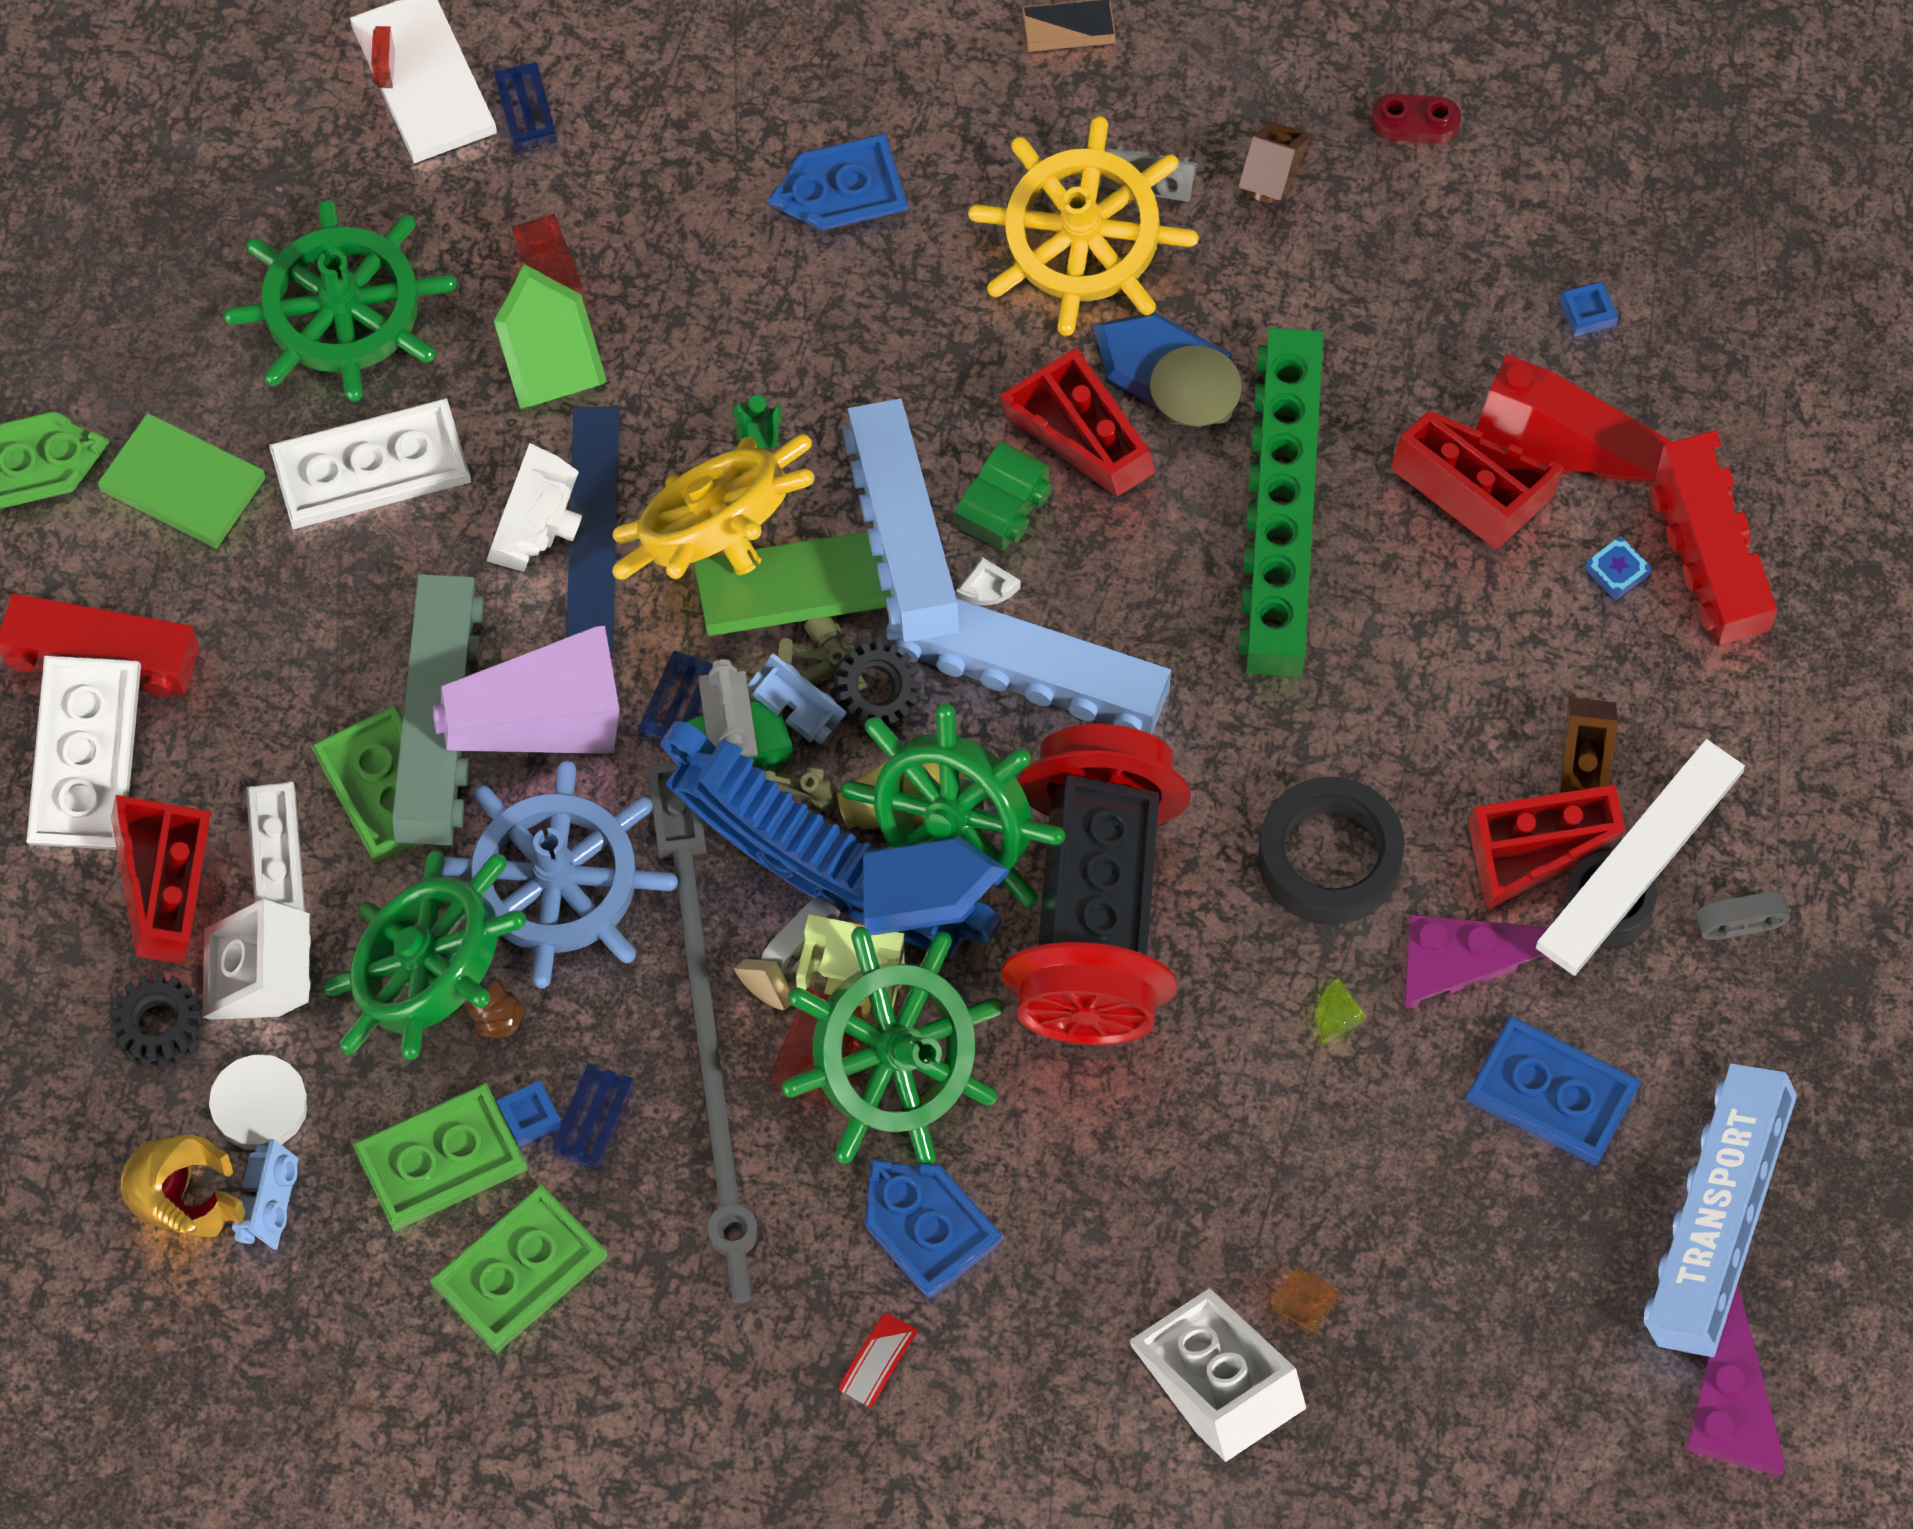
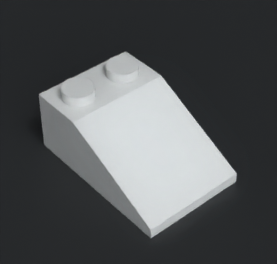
[1130,1288,1306,1462]

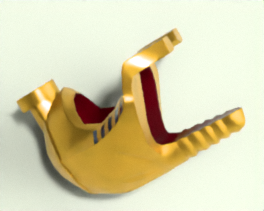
[121,1135,247,1238]

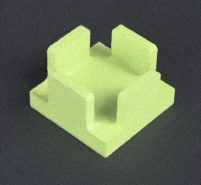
[796,914,905,1018]

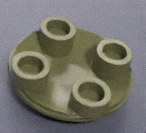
[1150,346,1242,426]

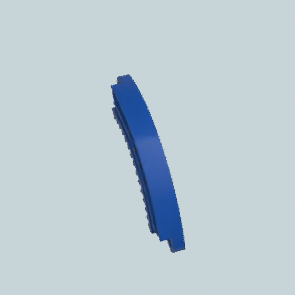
[661,721,1002,958]

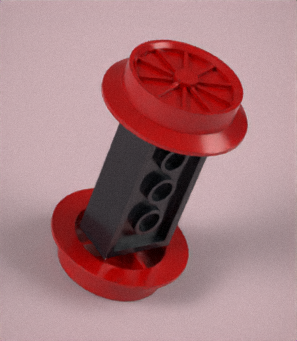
[1001,724,1191,1045]

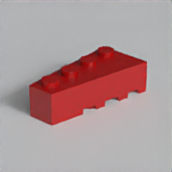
[1650,430,1777,646]

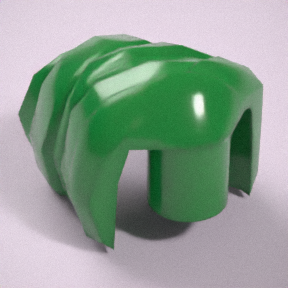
[732,395,782,449]

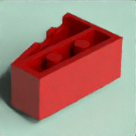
[999,347,1156,497]
[1390,410,1564,550]
[1467,785,1625,913]
[111,795,211,964]

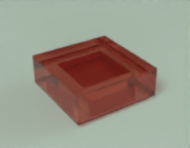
[371,26,395,88]

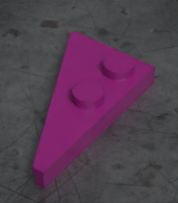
[1404,915,1549,1008]
[1686,1287,1785,1476]

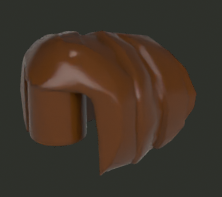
[464,976,525,1038]

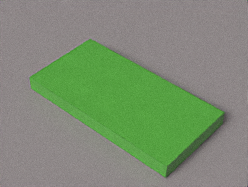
[694,531,891,636]

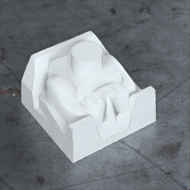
[486,443,582,572]

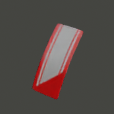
[839,1313,918,1407]

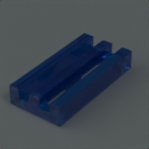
[493,62,558,152]
[638,650,713,743]
[551,1063,634,1170]

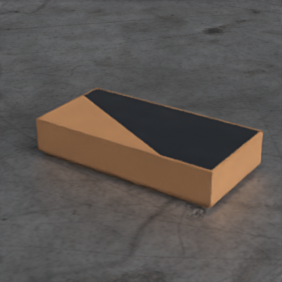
[1023,0,1115,52]

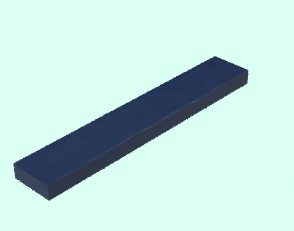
[566,407,620,659]

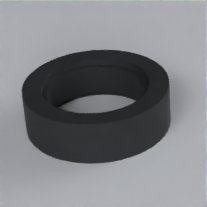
[1258,777,1405,925]

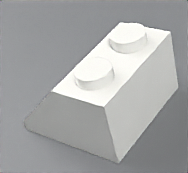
[202,899,311,1020]

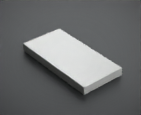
[350,0,497,163]
[269,398,471,529]
[26,656,141,850]

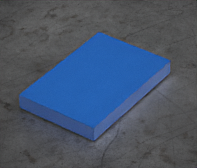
[1466,1015,1641,1166]

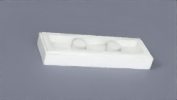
[246,782,305,912]

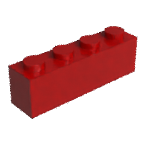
[0,593,199,697]

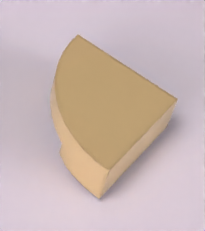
[734,959,791,1010]

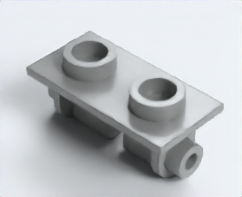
[1102,145,1197,202]
[698,659,758,757]

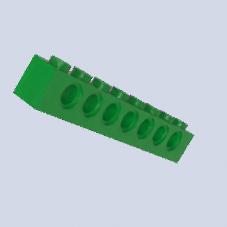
[1238,328,1324,678]

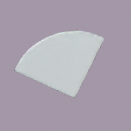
[956,557,1020,606]

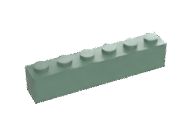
[393,574,484,845]

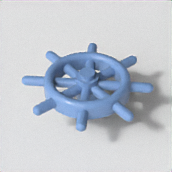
[443,761,678,989]

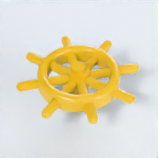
[968,116,1199,336]
[612,434,814,580]

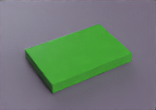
[98,413,266,549]
[311,704,417,864]
[352,1083,528,1232]
[430,1184,608,1354]

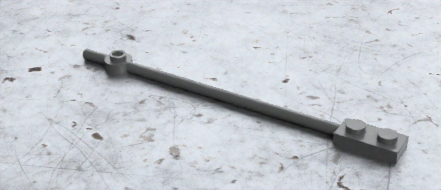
[647,762,758,1304]

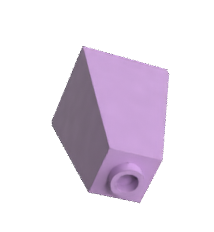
[433,626,620,754]

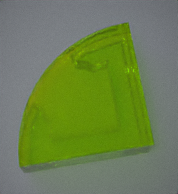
[1316,978,1365,1045]

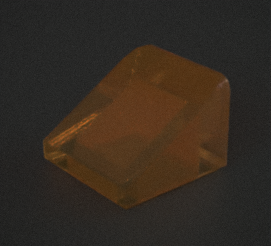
[1273,1267,1341,1334]

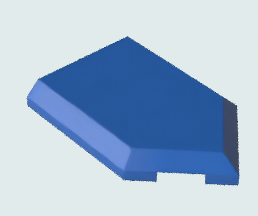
[767,133,909,230]
[1092,312,1232,411]
[863,836,1009,936]
[865,1159,1004,1299]

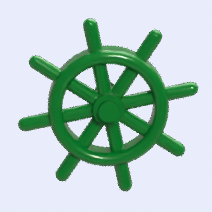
[223,199,457,402]
[840,703,1066,908]
[322,851,526,1060]
[781,926,1004,1164]

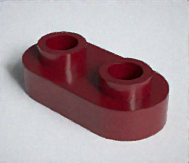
[1371,93,1461,144]

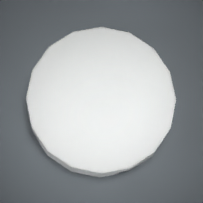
[209,1054,307,1150]

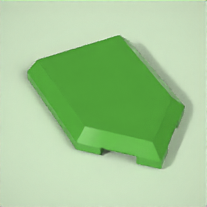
[493,264,607,409]
[0,411,109,509]

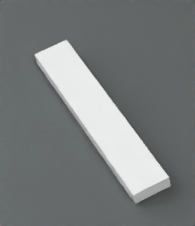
[1536,739,1745,976]

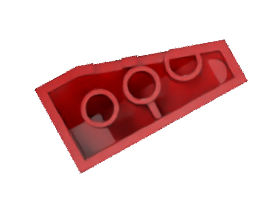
[1476,354,1673,482]

